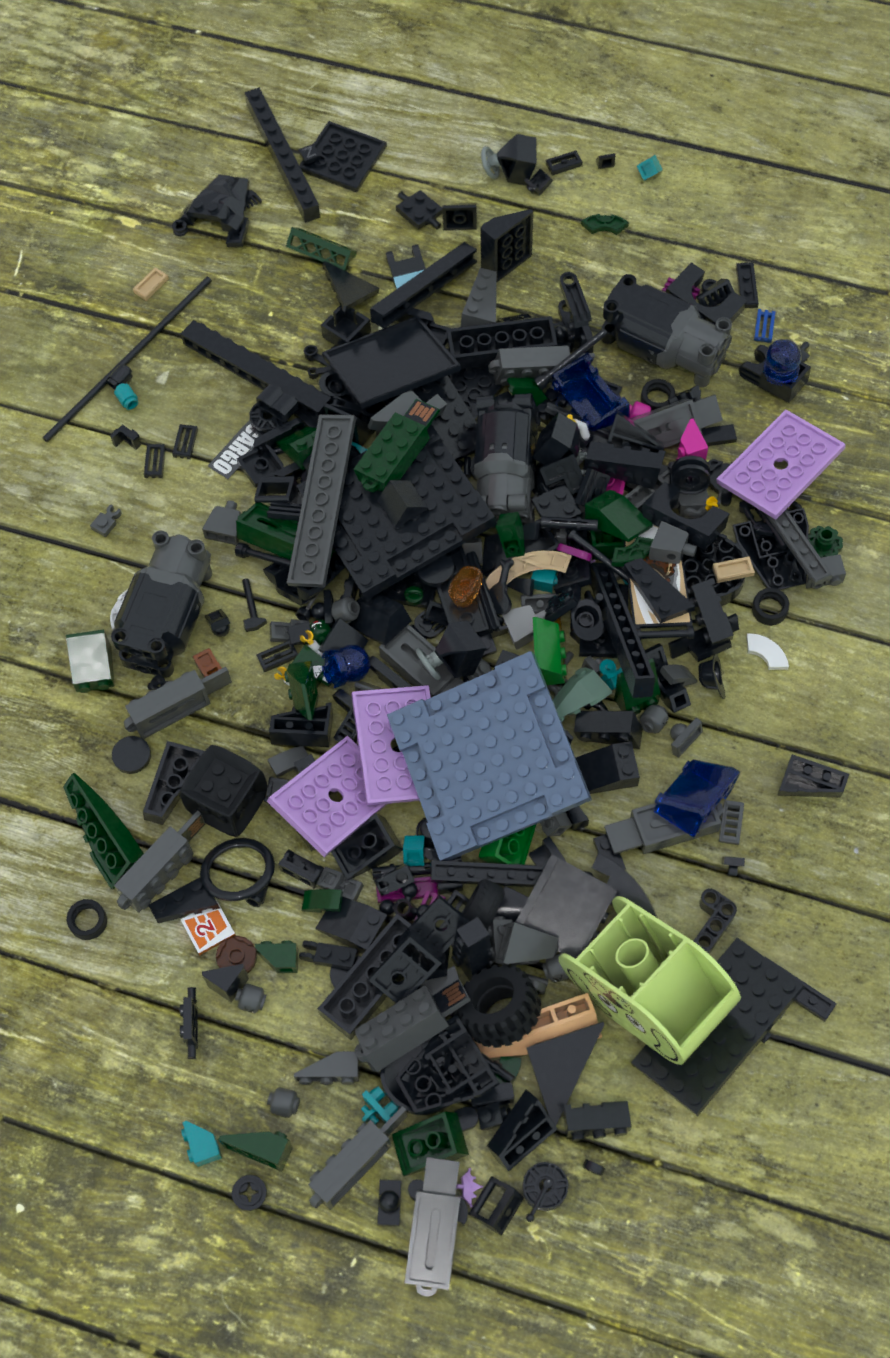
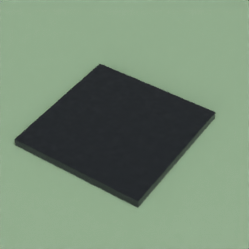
[322,316,461,409]

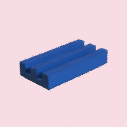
[754,309,776,343]

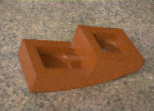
[193,648,222,678]

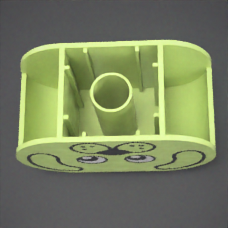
[558,896,741,1065]

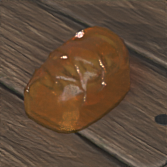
[448,566,483,608]

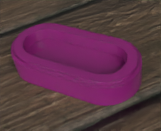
[556,543,592,561]

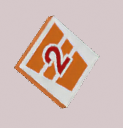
[180,900,236,955]

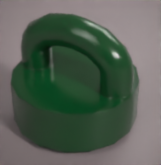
[404,586,423,606]

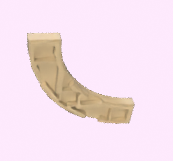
[485,551,572,590]

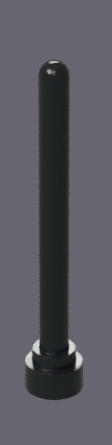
[534,329,607,390]
[235,542,291,567]

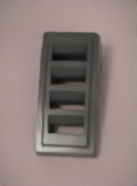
[719,800,744,845]

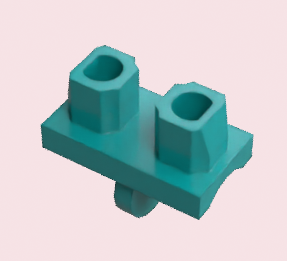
[599,659,623,690]
[361,1086,399,1125]

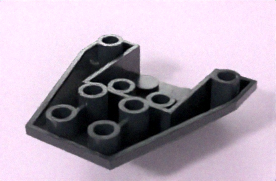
[732,508,809,590]

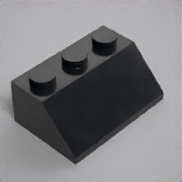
[351,594,412,646]

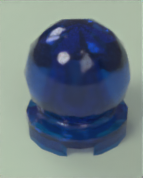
[763,339,802,386]
[322,645,371,688]

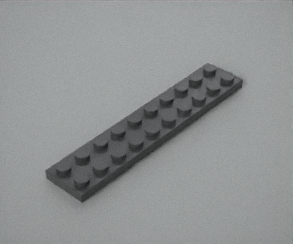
[287,415,356,588]

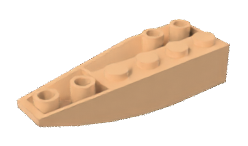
[473,993,602,1059]

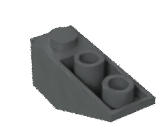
[294,1051,360,1085]

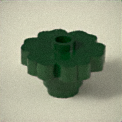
[808,526,843,558]

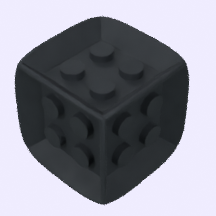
[180,745,268,837]

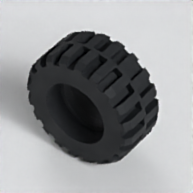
[457,964,541,1048]

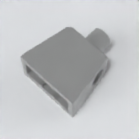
[502,605,546,650]

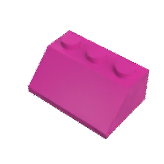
[676,418,708,460]

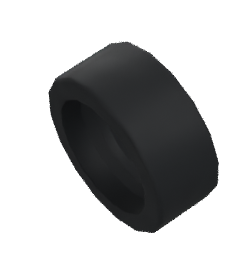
[641,379,675,411]
[752,588,790,626]
[66,899,107,940]

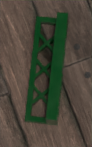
[286,227,357,271]

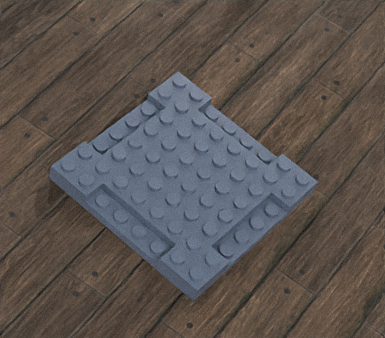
[387,651,592,861]

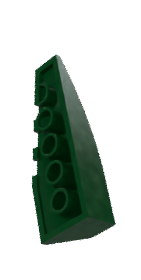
[63,773,144,889]

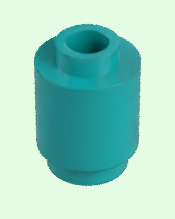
[114,383,138,410]

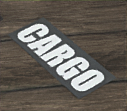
[208,419,259,479]

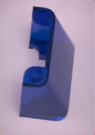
[552,353,630,432]
[654,759,741,838]

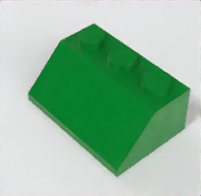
[533,617,568,685]
[478,824,537,865]

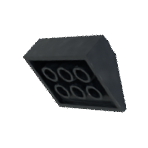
[480,209,533,282]

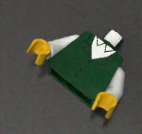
[274,630,334,688]

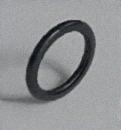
[200,838,275,902]

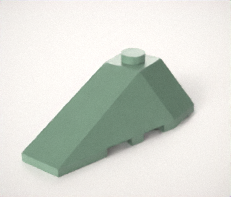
[553,667,613,722]

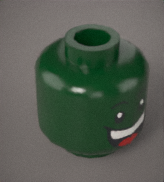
[310,620,331,645]

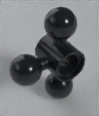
[379,883,429,921]

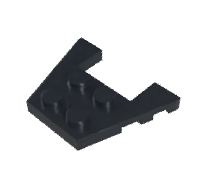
[482,522,540,596]

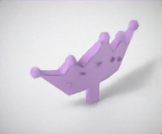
[456,1168,483,1208]

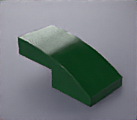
[301,889,343,913]

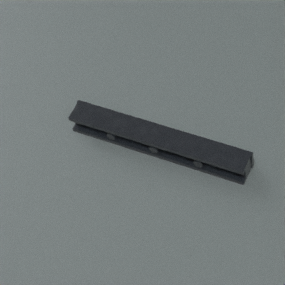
[370,242,477,329]

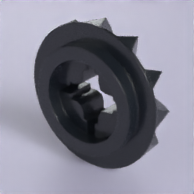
[232,1175,267,1211]

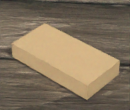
[133,267,169,301]
[712,556,755,583]

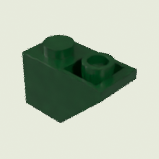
[507,377,547,406]
[496,512,525,558]
[255,941,298,973]

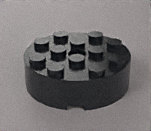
[683,533,746,606]

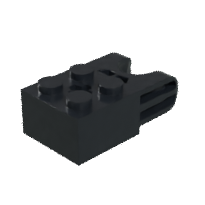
[738,345,811,403]

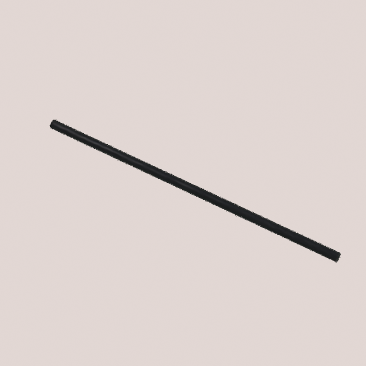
[42,276,212,443]

